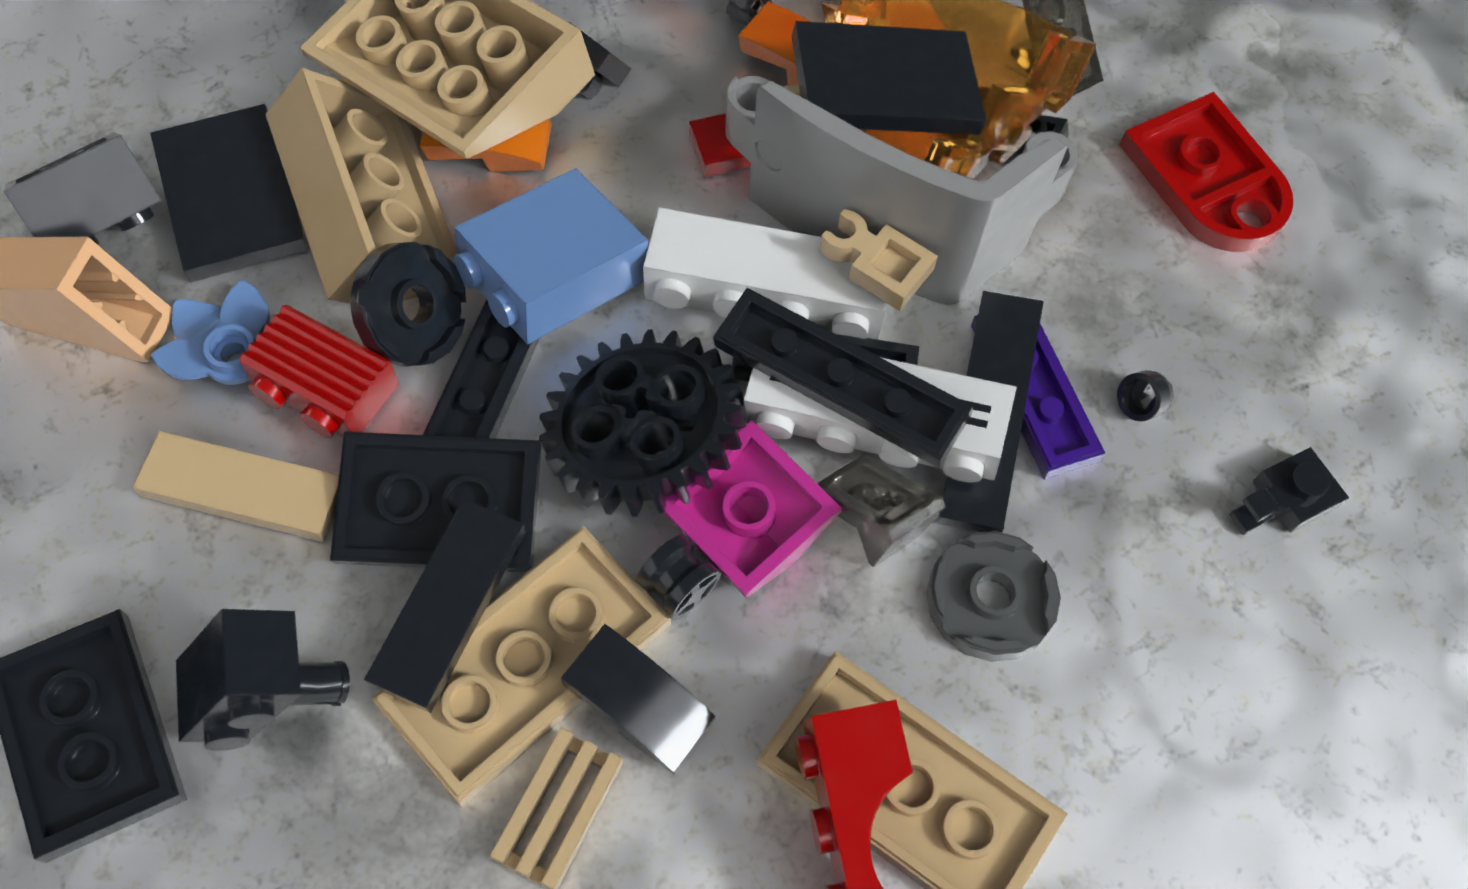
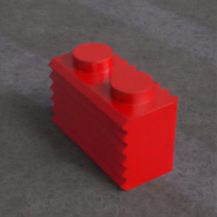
[239,305,399,438]

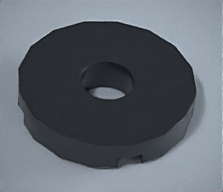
[350,242,467,367]

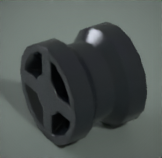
[636,535,721,620]

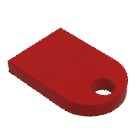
[1119,92,1294,252]

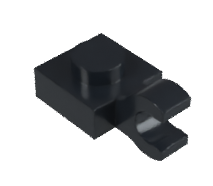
[1229,447,1349,535]

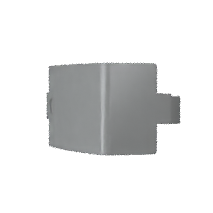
[725,76,1079,305]

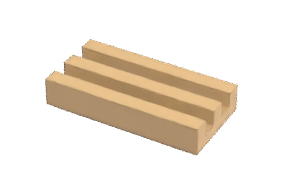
[490,727,623,889]

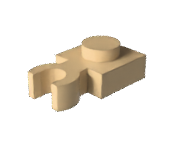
[820,209,938,311]

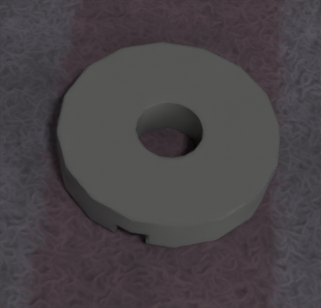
[926,531,1061,662]

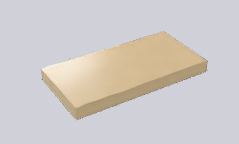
[372,526,671,807]
[756,651,1068,889]

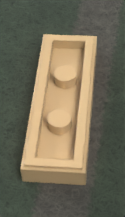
[132,431,339,542]

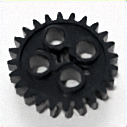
[539,329,747,517]

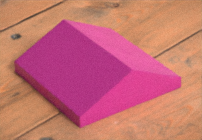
[664,420,842,598]

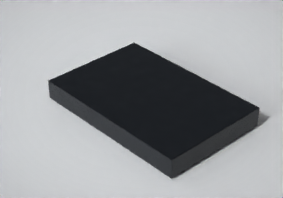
[791,21,987,135]
[150,104,309,283]
[330,431,542,572]
[0,609,187,863]

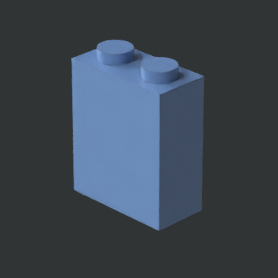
[453,168,648,345]

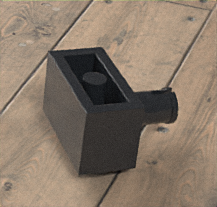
[176,609,350,751]

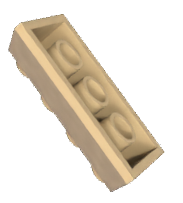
[265,68,457,303]

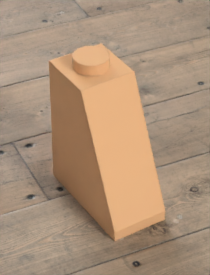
[0,237,173,362]

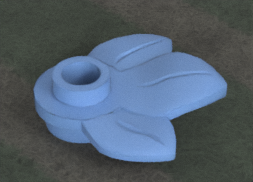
[151,280,270,385]

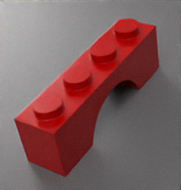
[795,700,913,889]

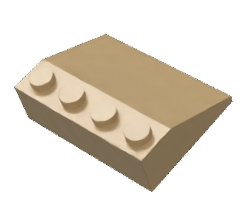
[300,0,595,159]

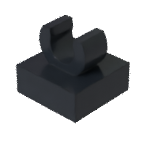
[569,22,631,100]

